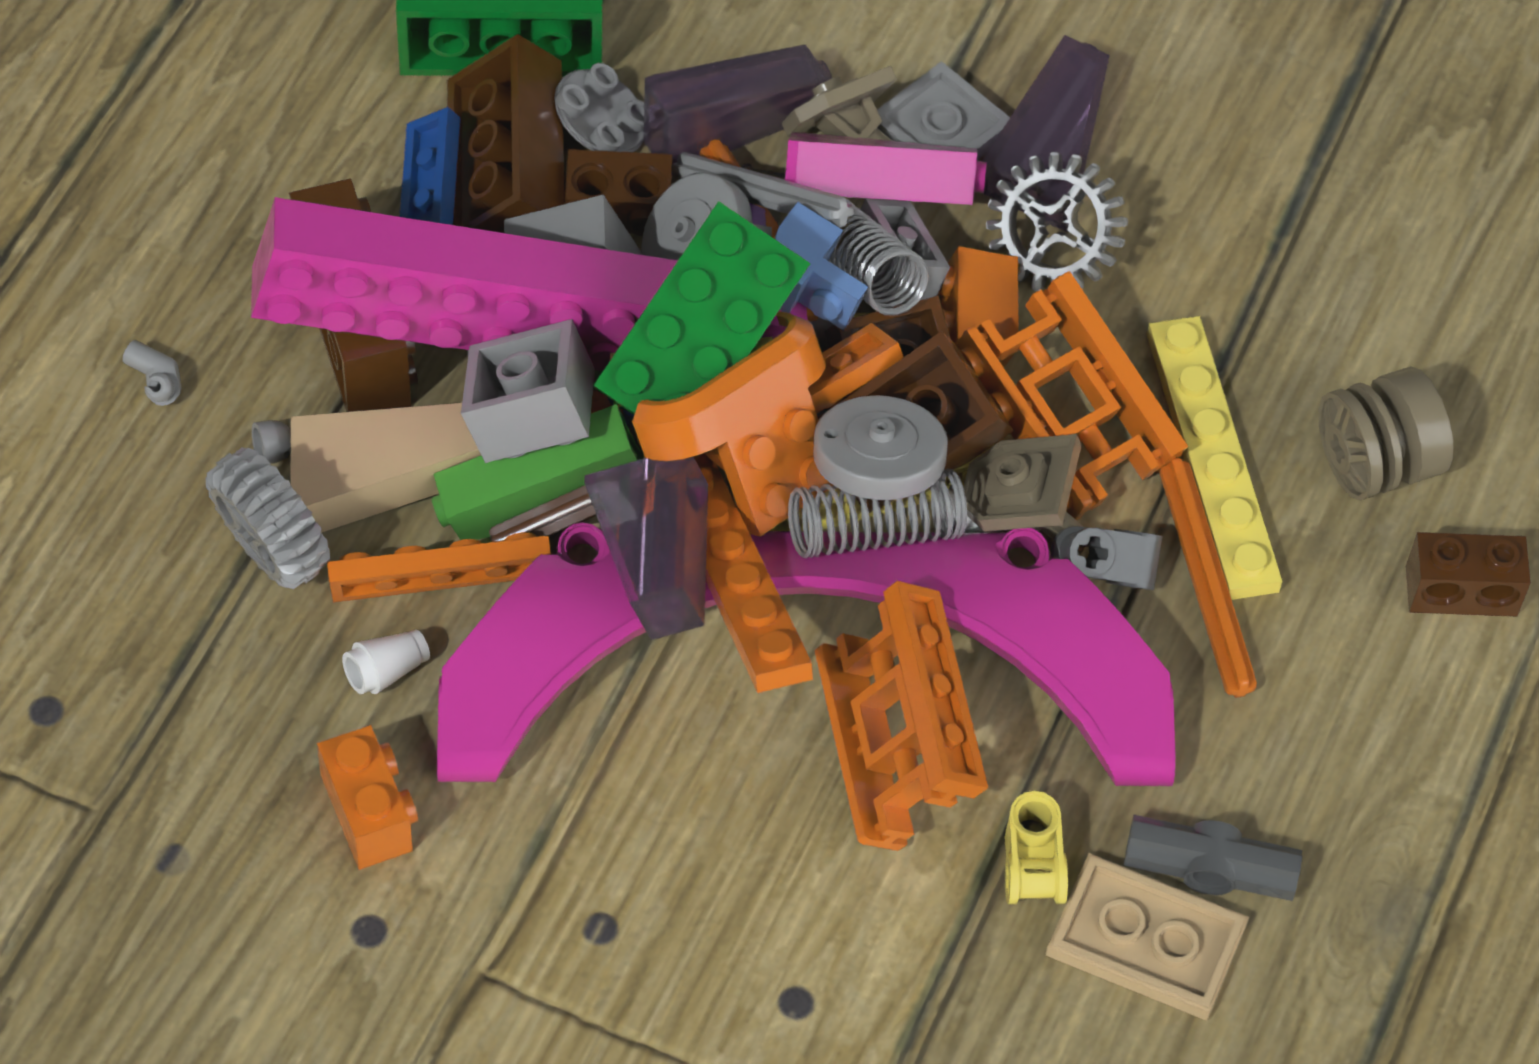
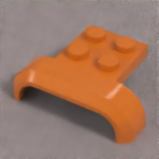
[632,311,833,537]

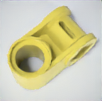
[1005,791,1068,905]

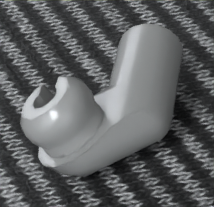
[123,340,182,406]

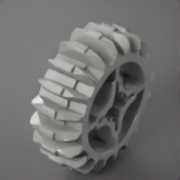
[986,152,1128,291]
[205,447,330,589]

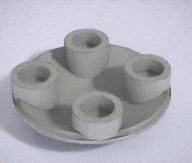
[555,63,653,152]

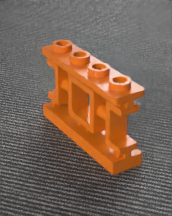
[956,271,1188,520]
[815,581,989,851]

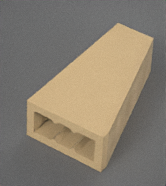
[290,403,481,533]

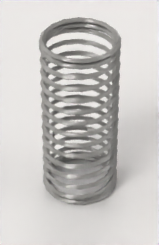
[829,199,929,315]
[788,468,967,559]

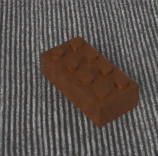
[289,178,418,412]

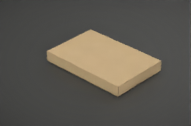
[1045,853,1249,1021]

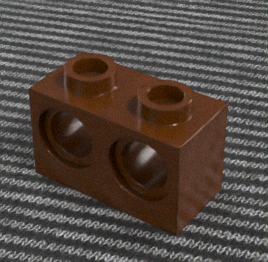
[565,149,672,236]
[1406,532,1531,617]

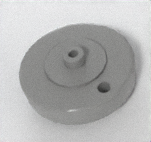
[642,172,752,260]
[813,395,948,500]

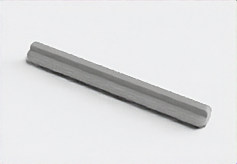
[672,152,854,228]

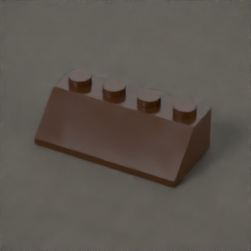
[447,34,565,233]

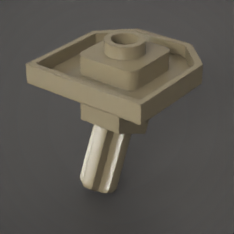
[782,65,897,141]
[963,434,1085,555]

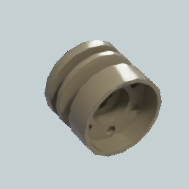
[1318,366,1453,501]

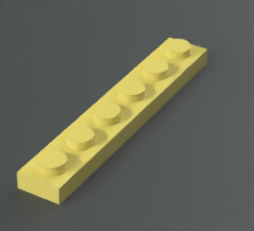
[1147,316,1283,600]

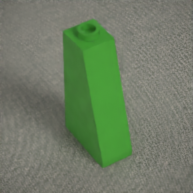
[432,404,659,540]

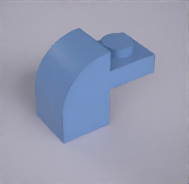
[774,202,868,331]

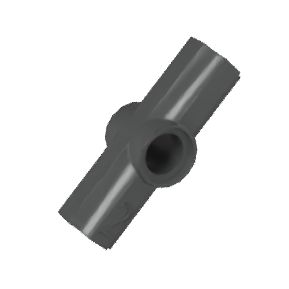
[1124,815,1303,901]

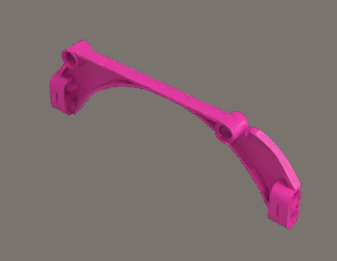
[437,523,1175,786]

